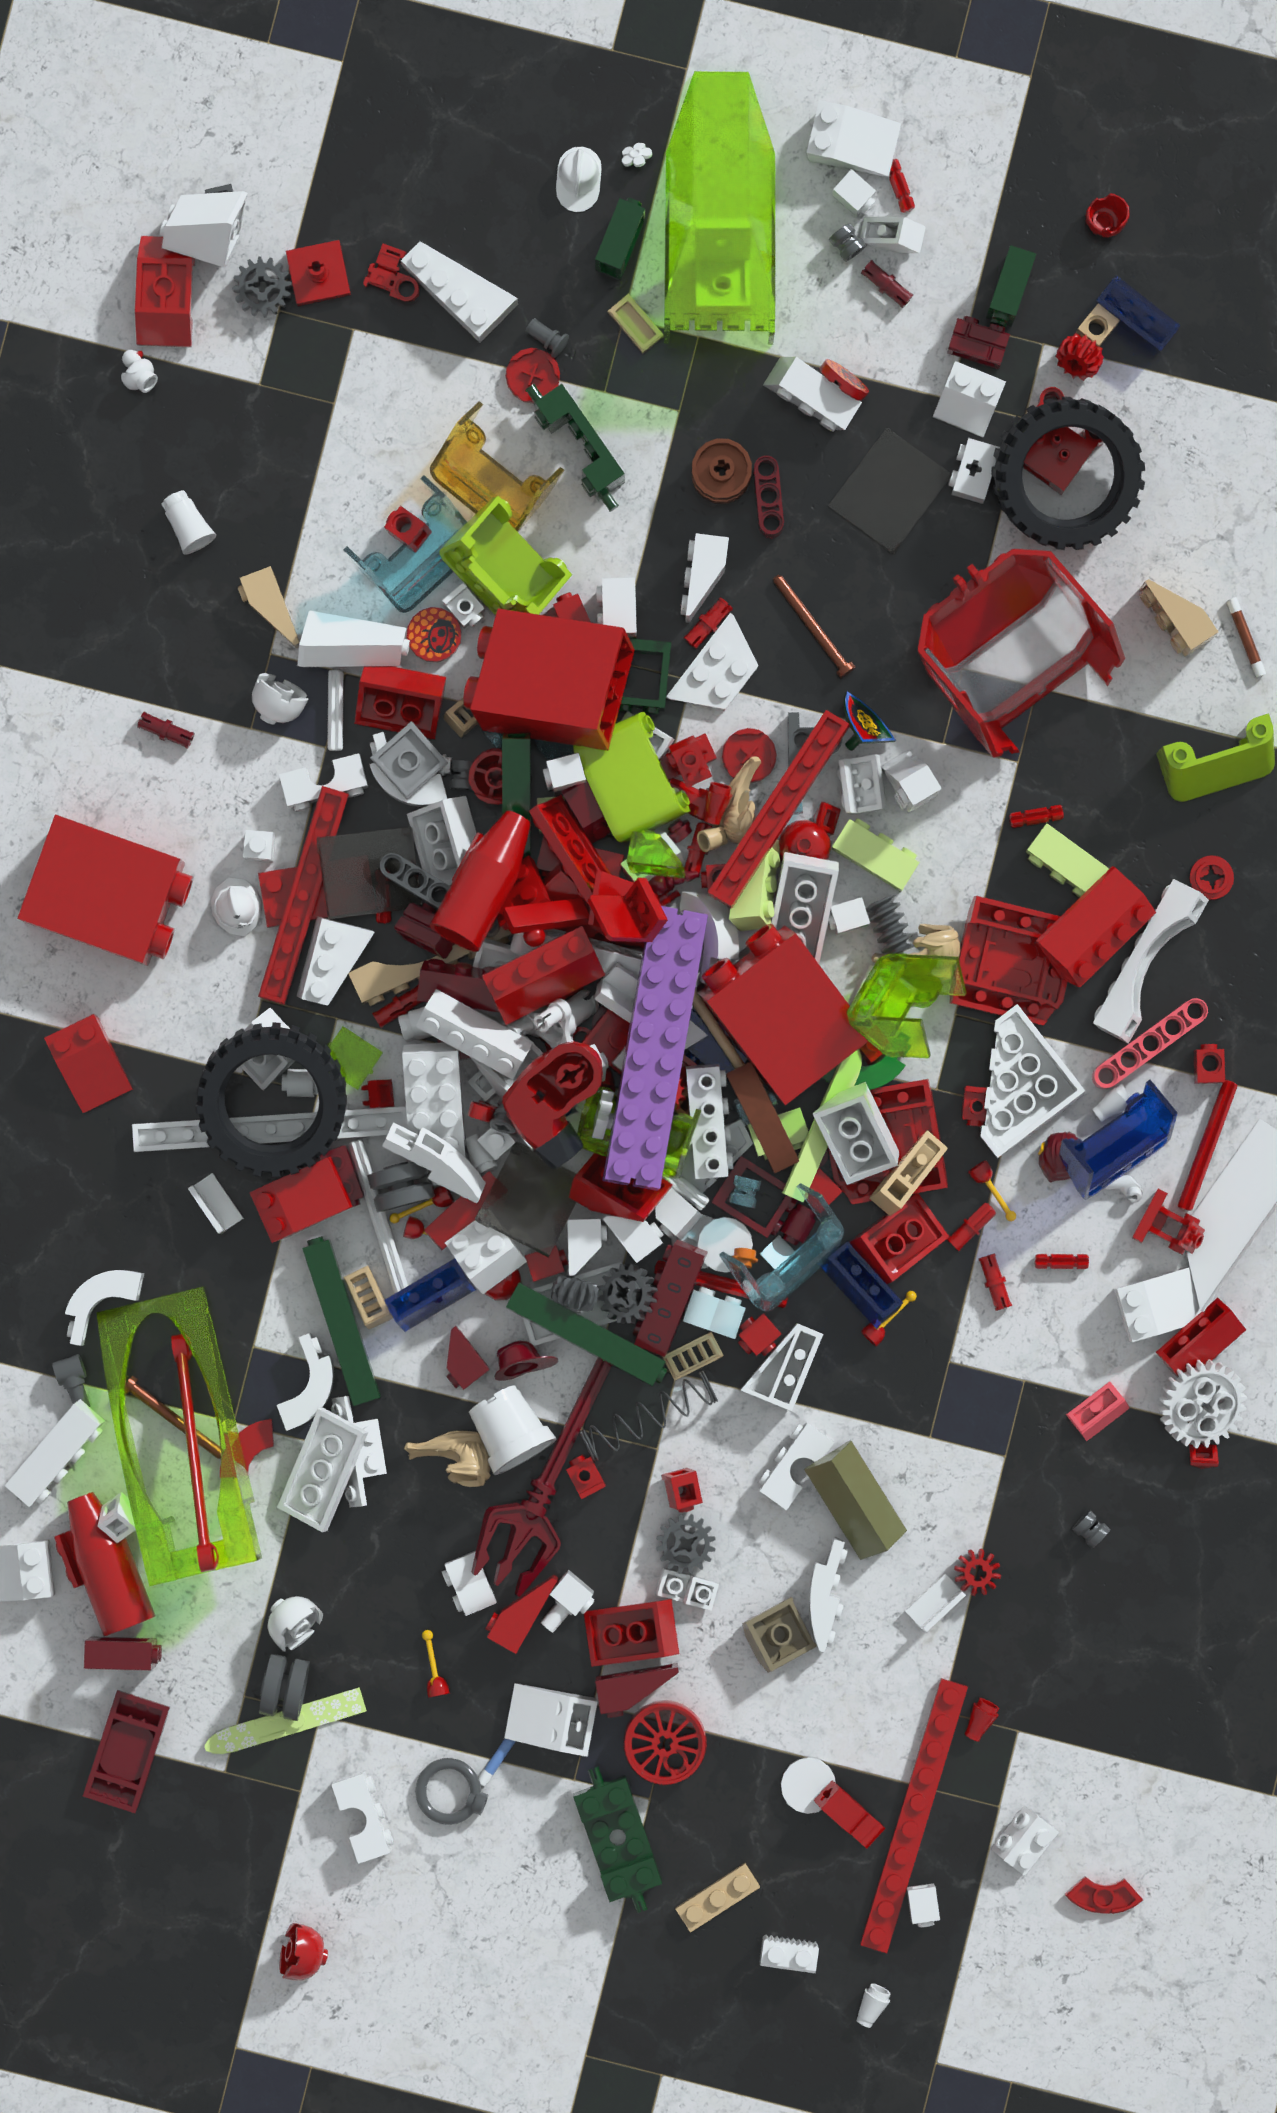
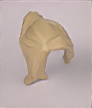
[713,756,761,844]
[871,924,960,980]
[404,1431,491,1487]

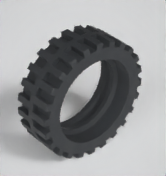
[991,397,1145,550]
[196,1022,347,1178]

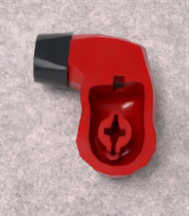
[502,1041,603,1170]

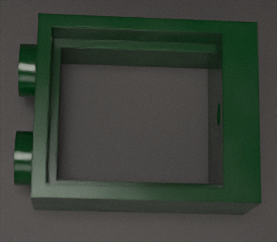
[595,198,645,280]
[986,245,1036,328]
[619,638,671,715]

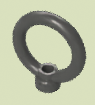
[415,1758,488,1825]

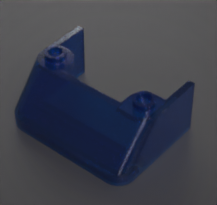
[1059,1080,1178,1200]

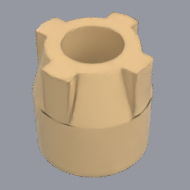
[697,826,728,852]

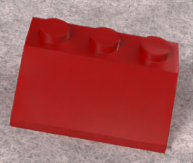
[354,666,446,739]

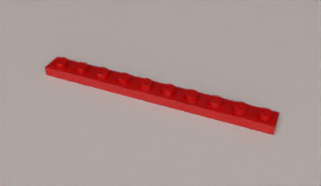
[860,1678,968,1953]

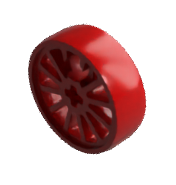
[623,1700,707,1785]

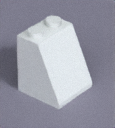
[160,191,247,268]

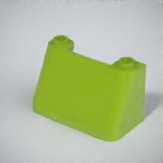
[439,496,573,616]
[573,712,691,842]
[1156,713,1275,802]

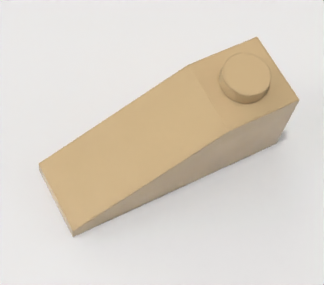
[238,566,300,648]
[869,1130,948,1216]

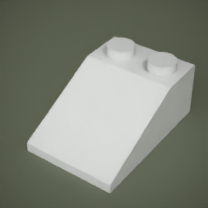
[807,100,901,177]
[1114,1267,1202,1342]

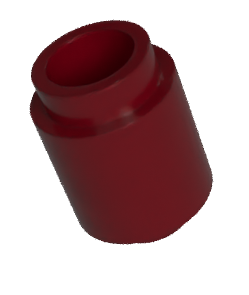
[780,1203,817,1246]

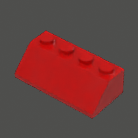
[1036,866,1156,988]
[481,926,605,1025]

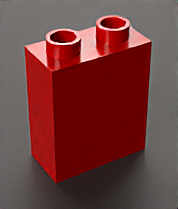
[463,608,635,751]
[17,814,194,966]
[698,924,873,1105]

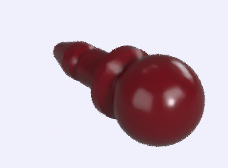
[649,871,699,895]

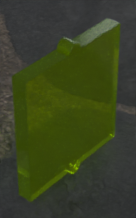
[328,1026,383,1090]

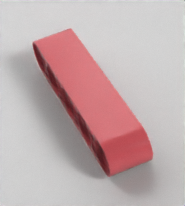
[1092,998,1208,1089]

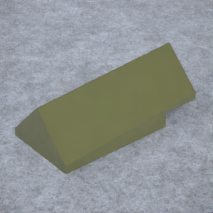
[804,1440,907,1560]

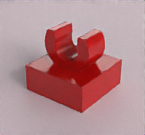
[361,1079,394,1108]

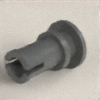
[525,318,569,358]

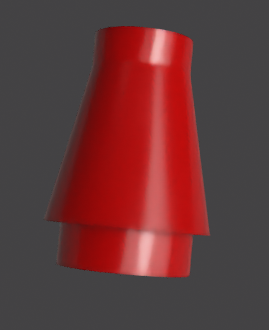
[704,782,733,825]
[964,1698,999,1742]

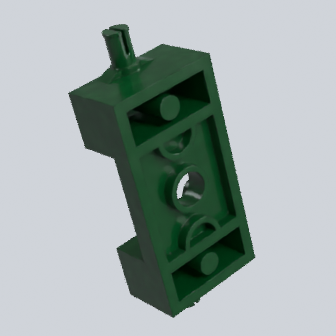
[525,384,625,512]
[573,1766,662,1913]

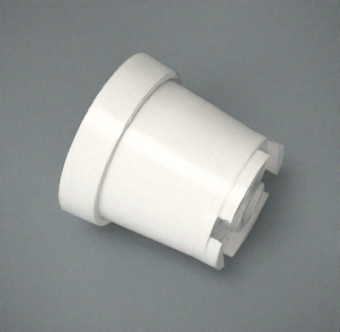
[469,1385,556,1475]

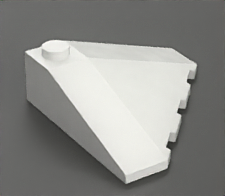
[981,1004,1085,1159]

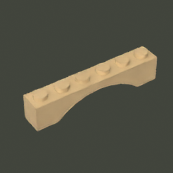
[348,922,513,1006]

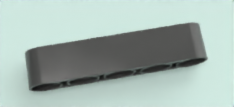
[380,853,500,938]

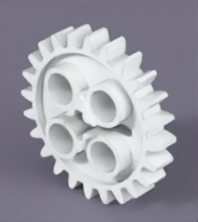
[1158,1359,1247,1448]

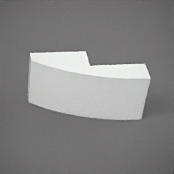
[655,1568,719,1611]

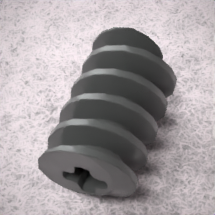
[866,895,915,956]

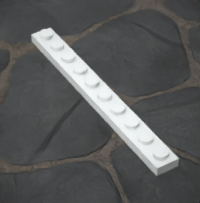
[132,1106,408,1152]

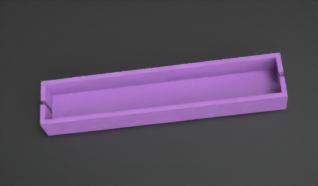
[602,906,708,1191]

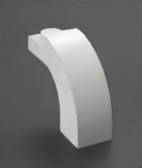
[369,732,448,807]
[679,892,739,983]
[65,1270,144,1346]
[277,1333,334,1431]

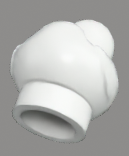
[121,349,158,393]

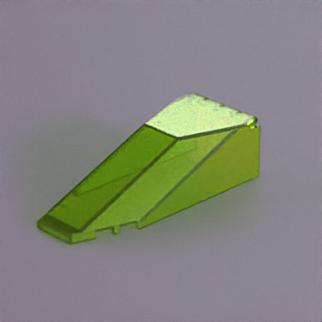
[664,71,775,345]

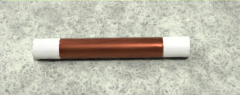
[1226,597,1266,678]

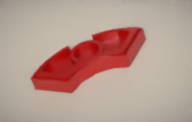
[220,1419,274,1478]
[1065,1876,1143,1914]

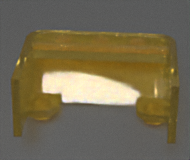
[430,401,564,532]

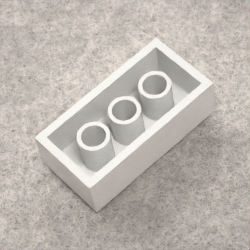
[771,852,839,964]
[402,1042,466,1157]

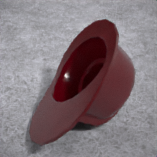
[494,1340,559,1381]

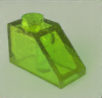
[627,830,685,878]

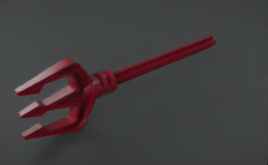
[471,1358,612,1597]

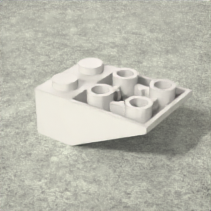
[681,533,729,623]
[504,1683,598,1756]

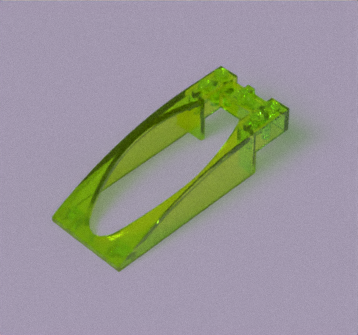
[96,1287,262,1587]

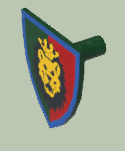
[844,691,896,751]

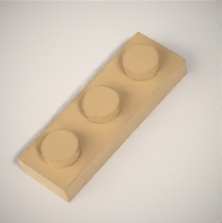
[675,1863,760,1933]

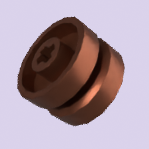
[692,438,752,504]

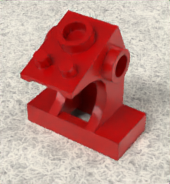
[660,733,717,788]
[1132,1188,1205,1255]

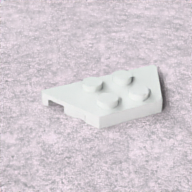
[666,613,758,710]

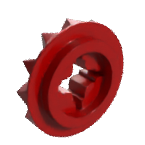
[1189,856,1234,900]

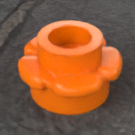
[731,1248,758,1268]

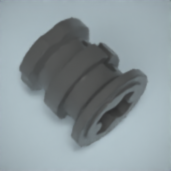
[489,1098,516,1134]

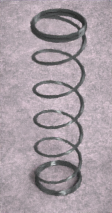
[580,1370,718,1462]

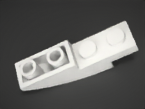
[382,1122,486,1203]
[809,1538,848,1653]

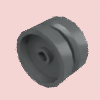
[367,1161,436,1213]
[259,1654,310,1721]

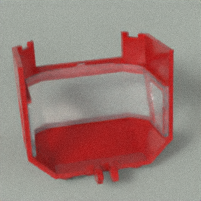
[918,549,1125,758]

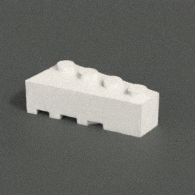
[401,241,518,343]

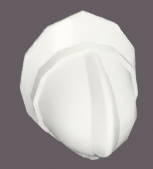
[211,877,261,937]

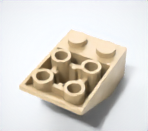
[1139,579,1218,657]

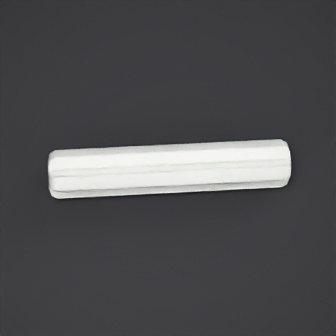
[328,670,344,751]

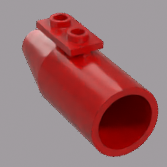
[430,811,531,952]
[54,1492,156,1637]

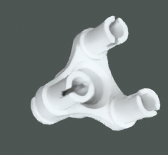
[507,989,599,1049]

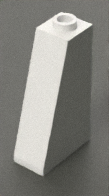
[297,611,410,667]

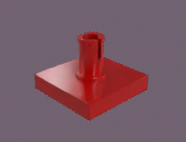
[286,240,351,306]

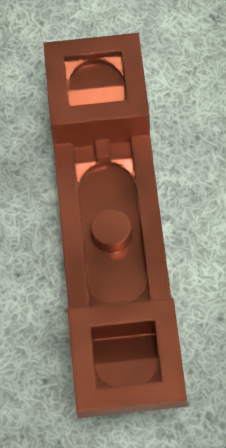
[726,1062,799,1173]

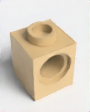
[1076,303,1120,347]

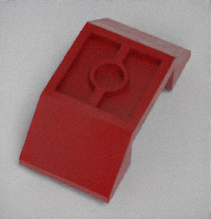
[135,236,195,347]

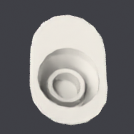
[556,147,602,212]

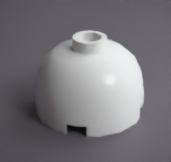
[252,673,308,725]
[267,1596,323,1651]

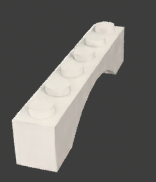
[1093,879,1209,1044]

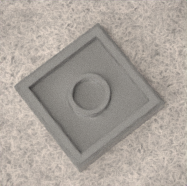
[370,721,448,799]

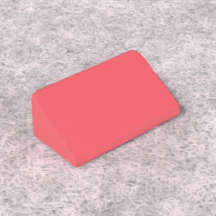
[1066,1381,1129,1441]

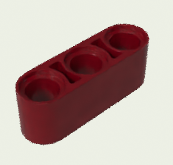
[753,456,784,538]

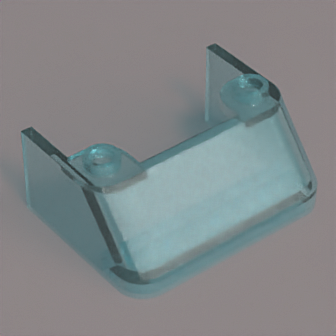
[343,475,467,613]
[719,1183,844,1312]

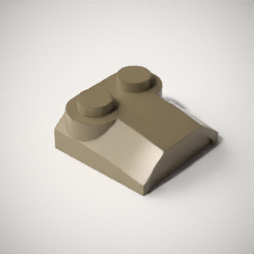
[742,1597,817,1673]

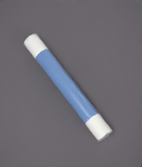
[478,1739,516,1786]

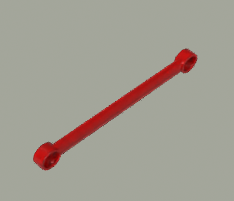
[171,1333,219,1572]

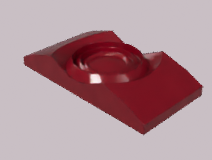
[83,1690,170,1813]

